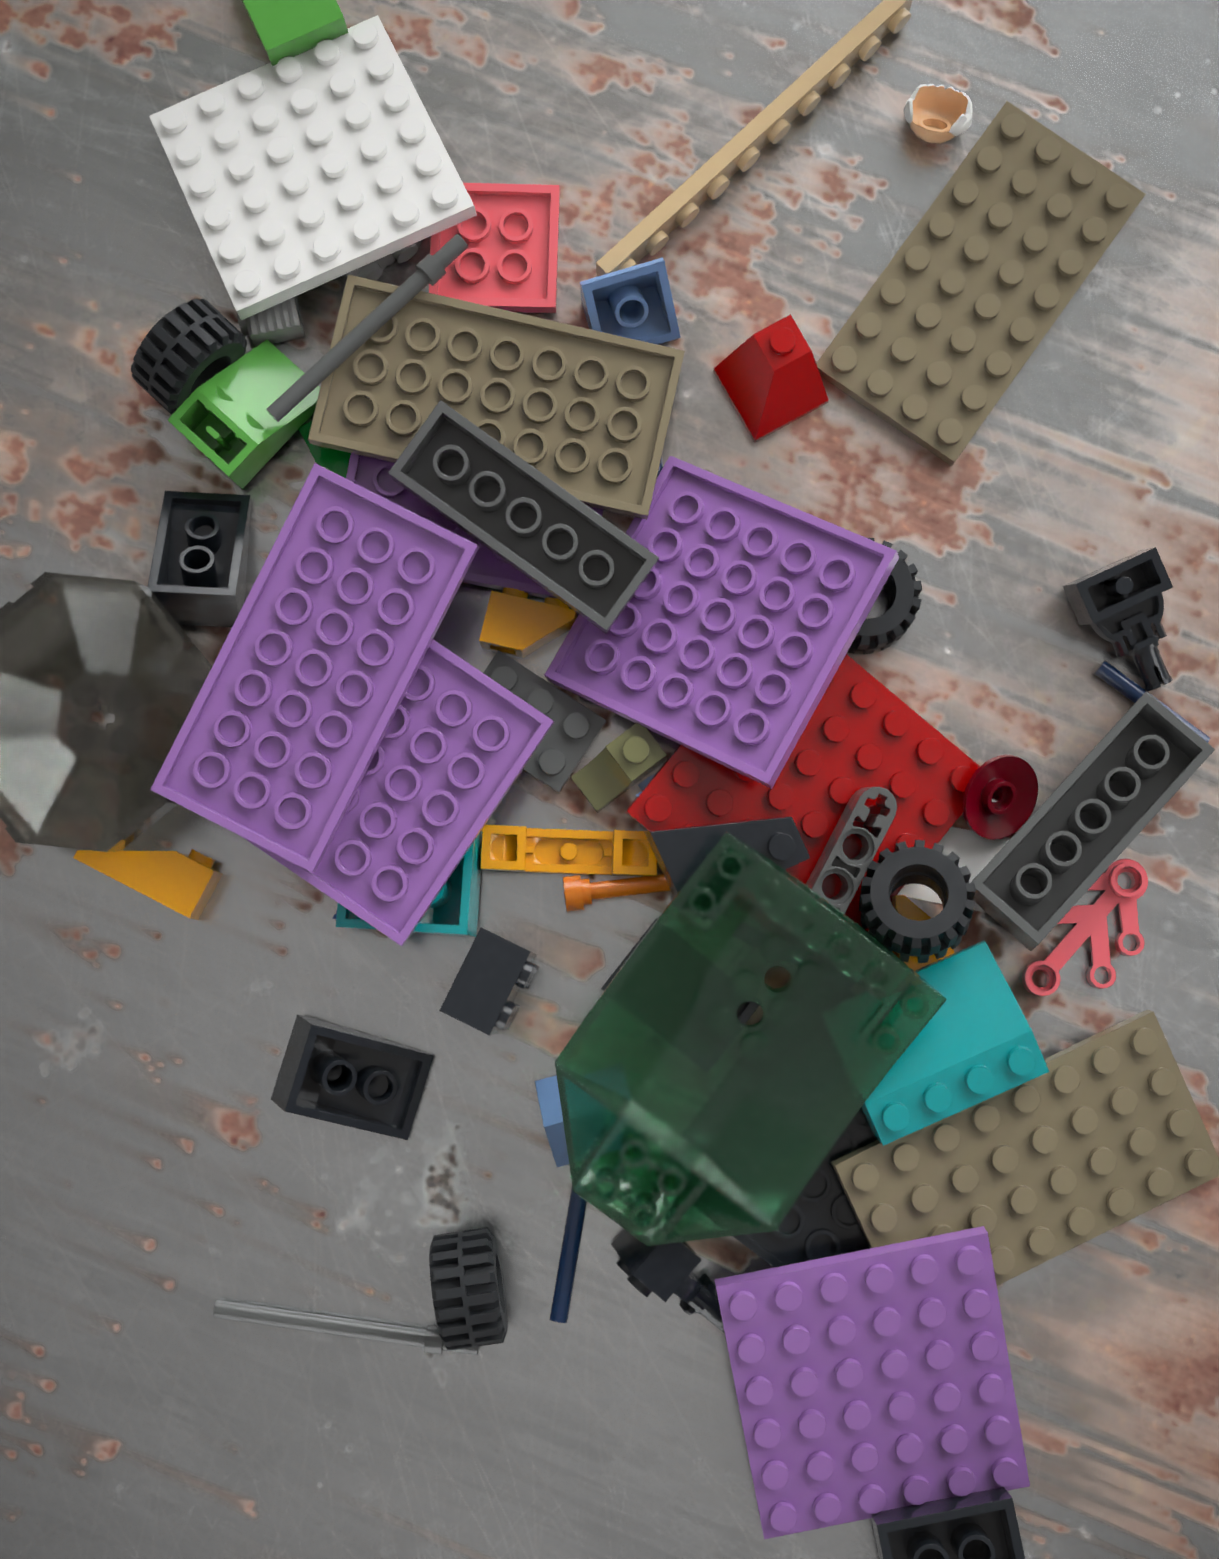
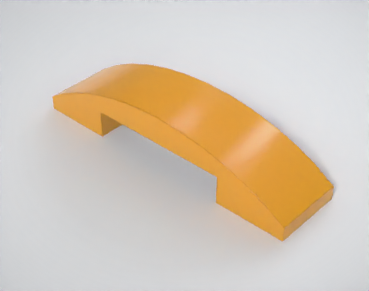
[481,825,657,876]

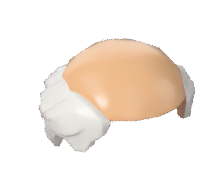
[904,84,972,144]

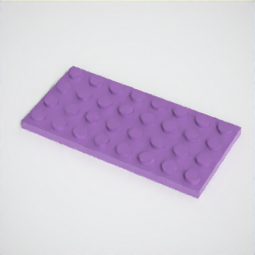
[150,463,479,873]

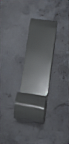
[788,787,897,968]

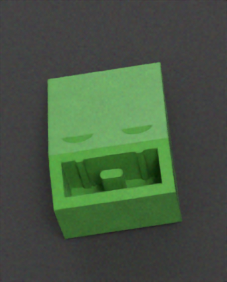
[168,340,321,489]

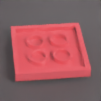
[429,183,560,313]

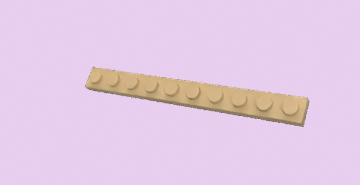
[596,0,913,277]

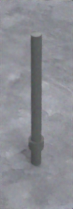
[266,234,468,422]
[213,1300,480,1355]

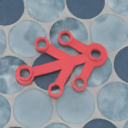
[1022,859,1148,996]

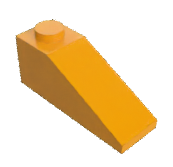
[73,849,223,920]

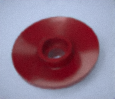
[963,755,1038,840]

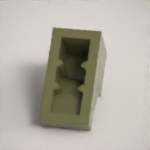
[571,723,667,813]

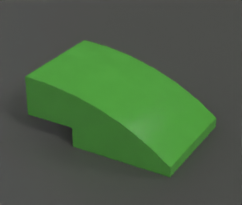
[241,0,349,66]

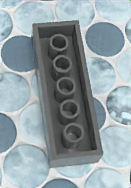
[388,400,659,633]
[971,691,1215,951]

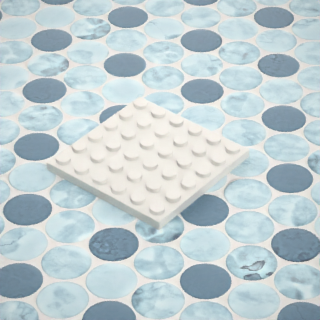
[149,15,477,320]

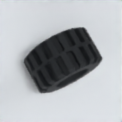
[131,298,247,415]
[848,538,922,655]
[859,840,976,963]
[429,1227,508,1351]

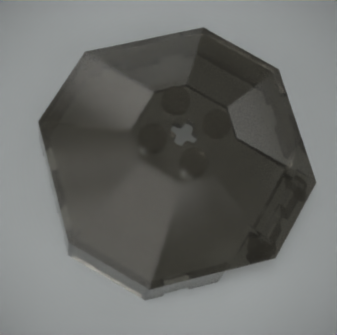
[0,572,212,852]

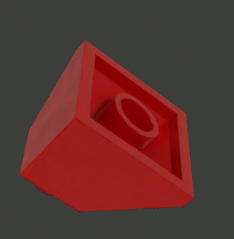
[713,314,829,443]

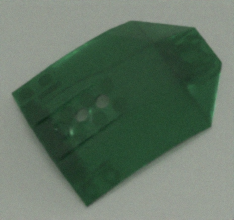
[555,831,947,1246]

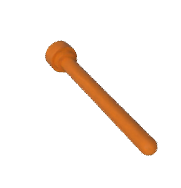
[563,874,671,912]

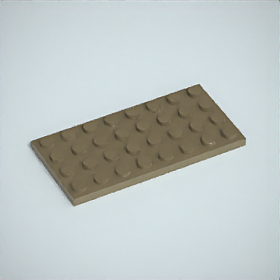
[816,101,1146,466]
[308,275,685,520]
[831,1010,1219,1286]

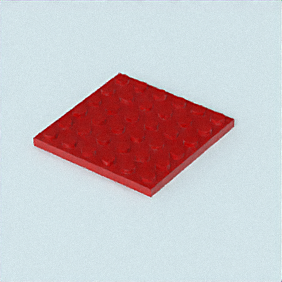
[625,654,980,965]

